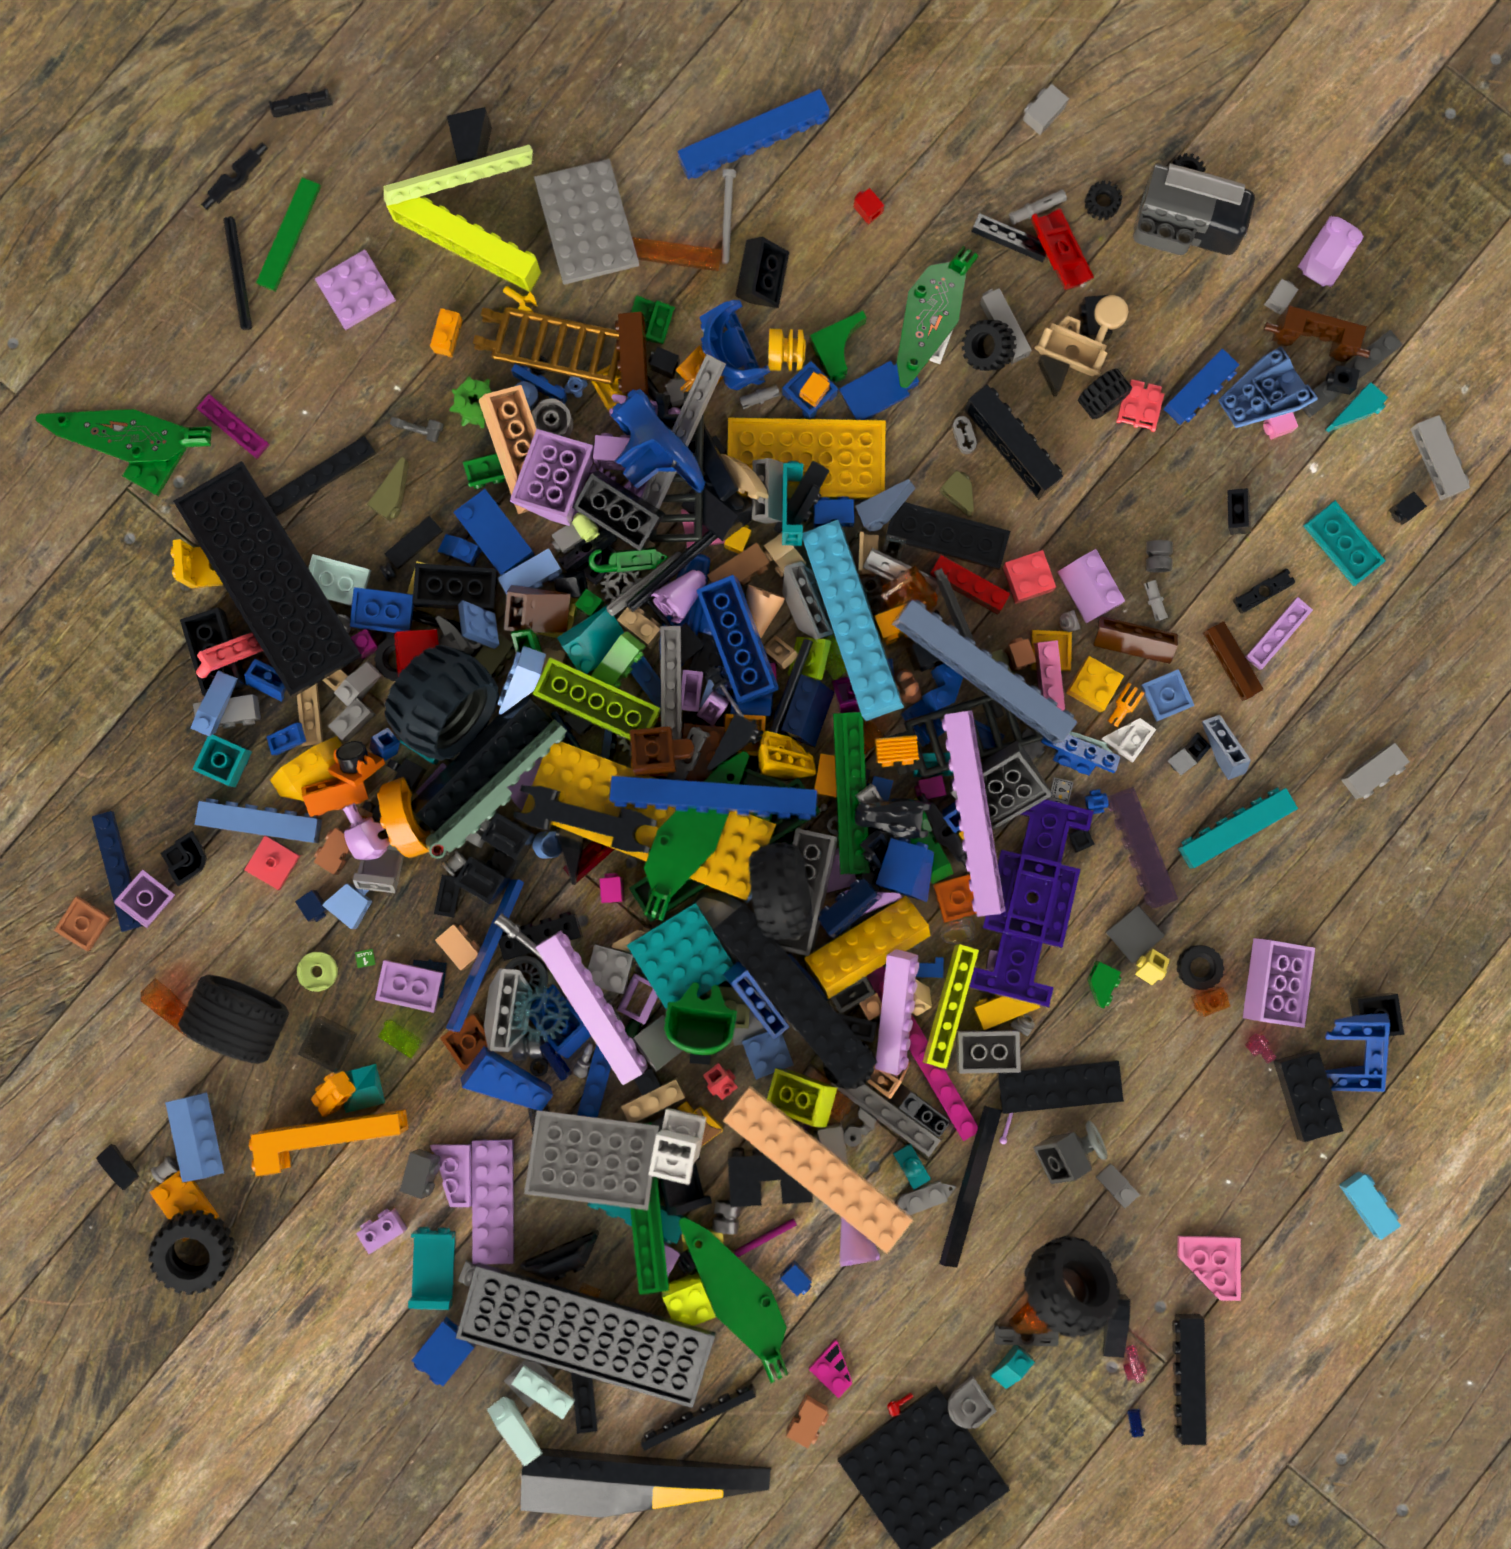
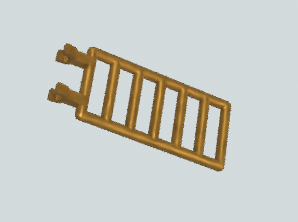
[473,307,620,384]

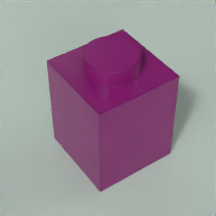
[351,629,379,659]
[914,775,947,801]

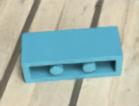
[1339,1171,1401,1240]

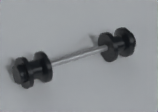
[705,666,763,745]

